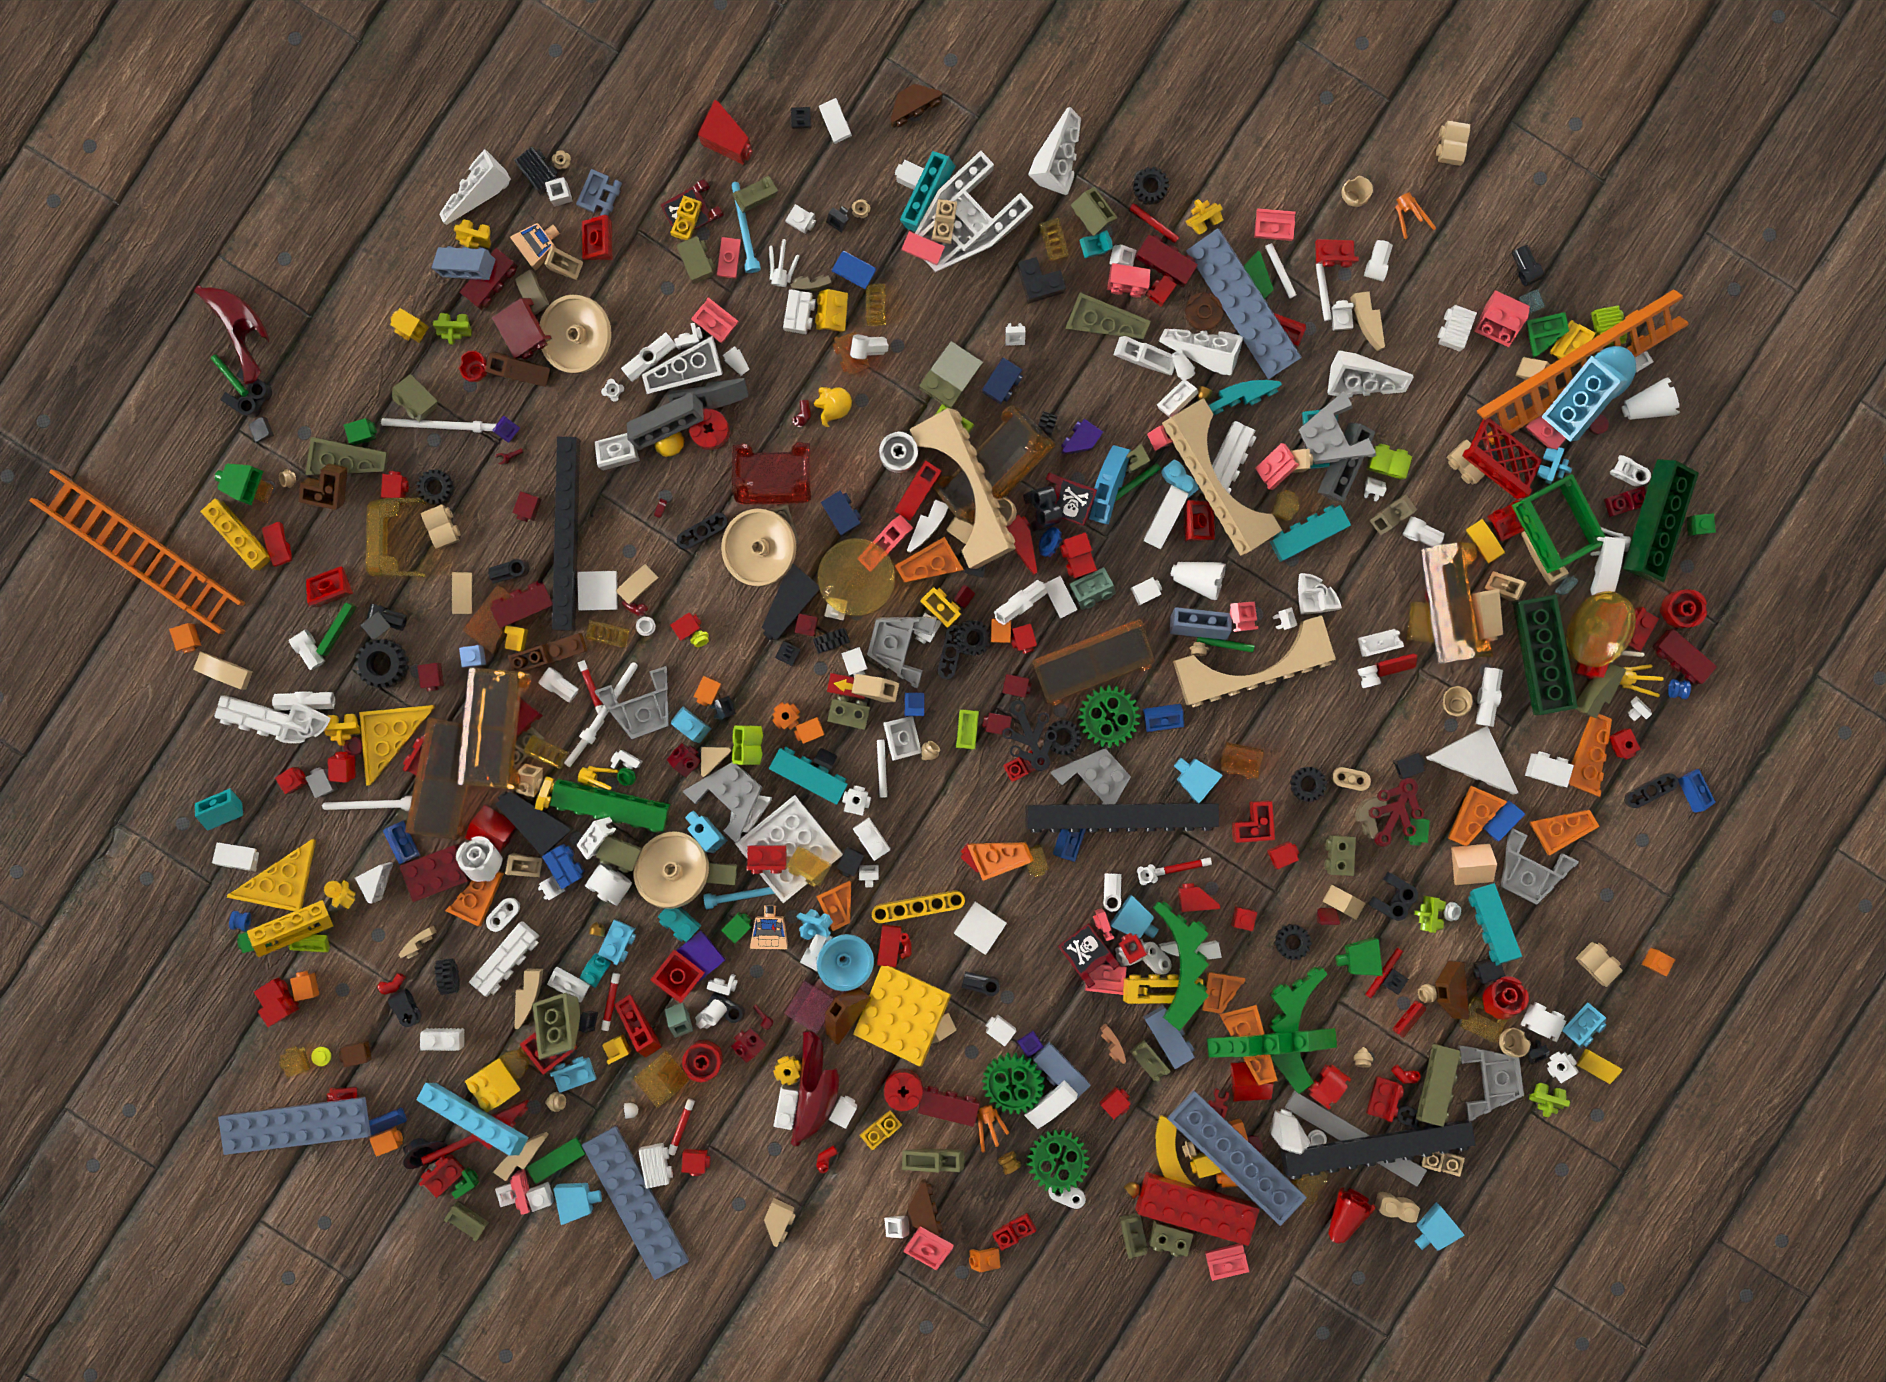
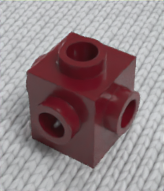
[667,743,701,778]
[731,1028,766,1063]

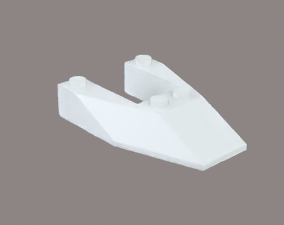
[915,151,1033,272]

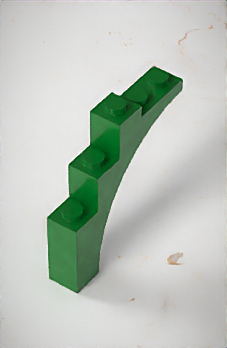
[1152,901,1209,1031]
[1269,966,1328,1094]
[1207,1028,1337,1058]

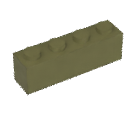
[1416,1044,1461,1127]

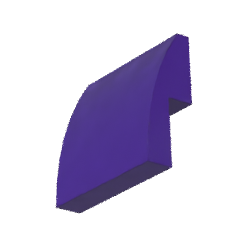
[676,930,726,983]

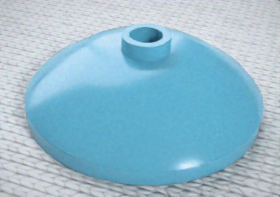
[1594,346,1636,399]
[817,935,874,991]

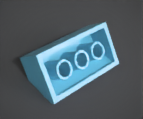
[1542,356,1628,441]

